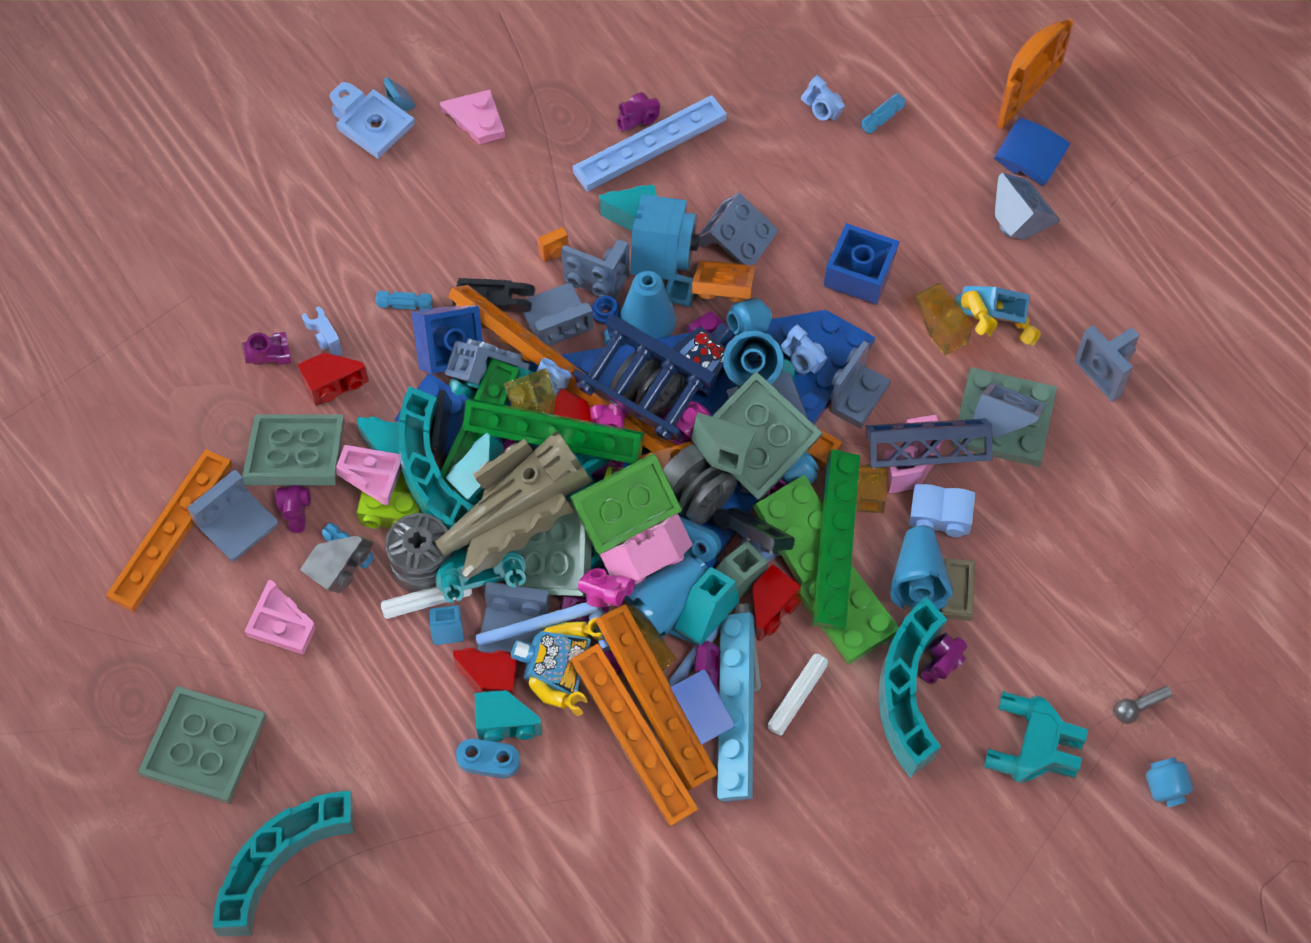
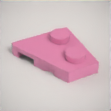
[440,90,505,144]
[336,445,402,506]
[244,580,316,655]

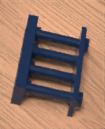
[573,314,717,443]

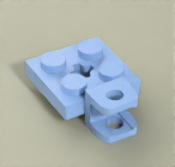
[330,82,415,159]

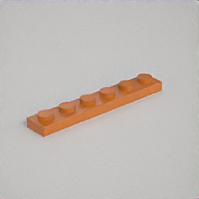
[106,449,233,613]
[595,604,718,791]
[571,644,698,827]

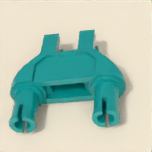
[436,547,526,603]
[984,690,1089,783]

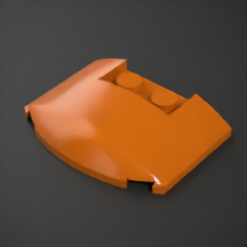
[997,19,1075,130]

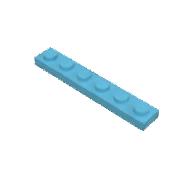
[718,612,755,802]

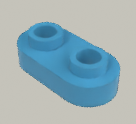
[680,517,721,562]
[456,739,520,779]

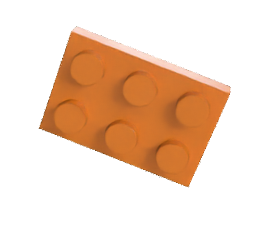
[692,260,756,302]

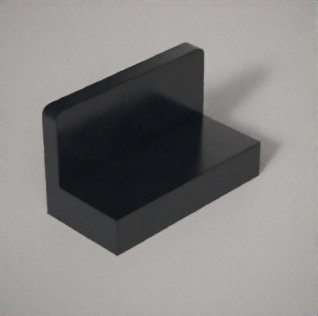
[430,390,452,458]

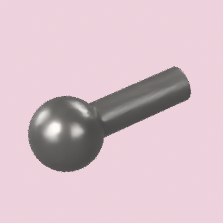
[1114,685,1173,724]

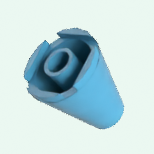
[619,271,677,339]
[723,330,784,387]
[890,525,953,610]
[624,555,708,640]

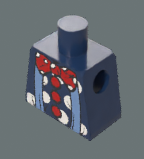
[672,323,735,398]

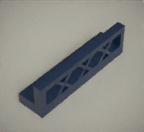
[866,418,993,468]

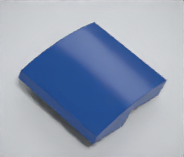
[994,118,1071,187]

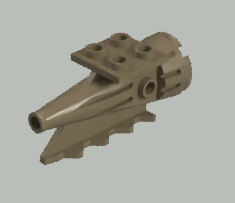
[435,431,593,579]

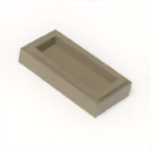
[941,558,975,621]

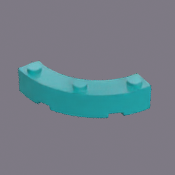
[398,386,474,548]
[879,597,947,778]
[212,790,354,937]

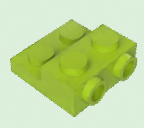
[357,470,422,529]

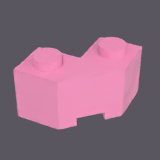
[882,414,944,494]
[600,513,693,584]

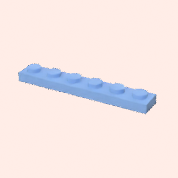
[572,95,727,192]

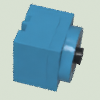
[630,194,699,280]

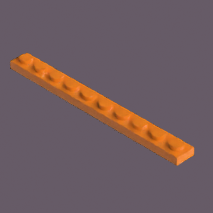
[448,285,676,452]

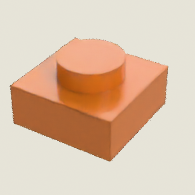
[537,227,569,262]
[807,428,842,469]

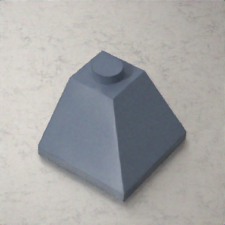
[995,173,1060,240]
[972,382,1047,438]

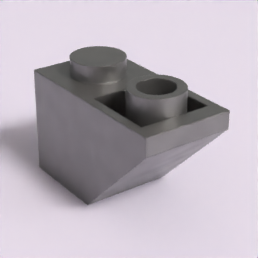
[300,535,374,593]

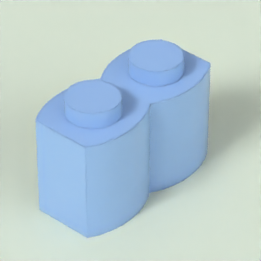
[909,484,975,537]

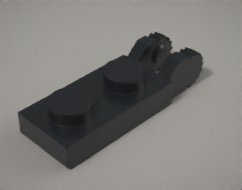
[452,278,535,313]
[713,508,795,554]

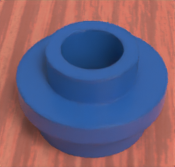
[591,296,620,324]

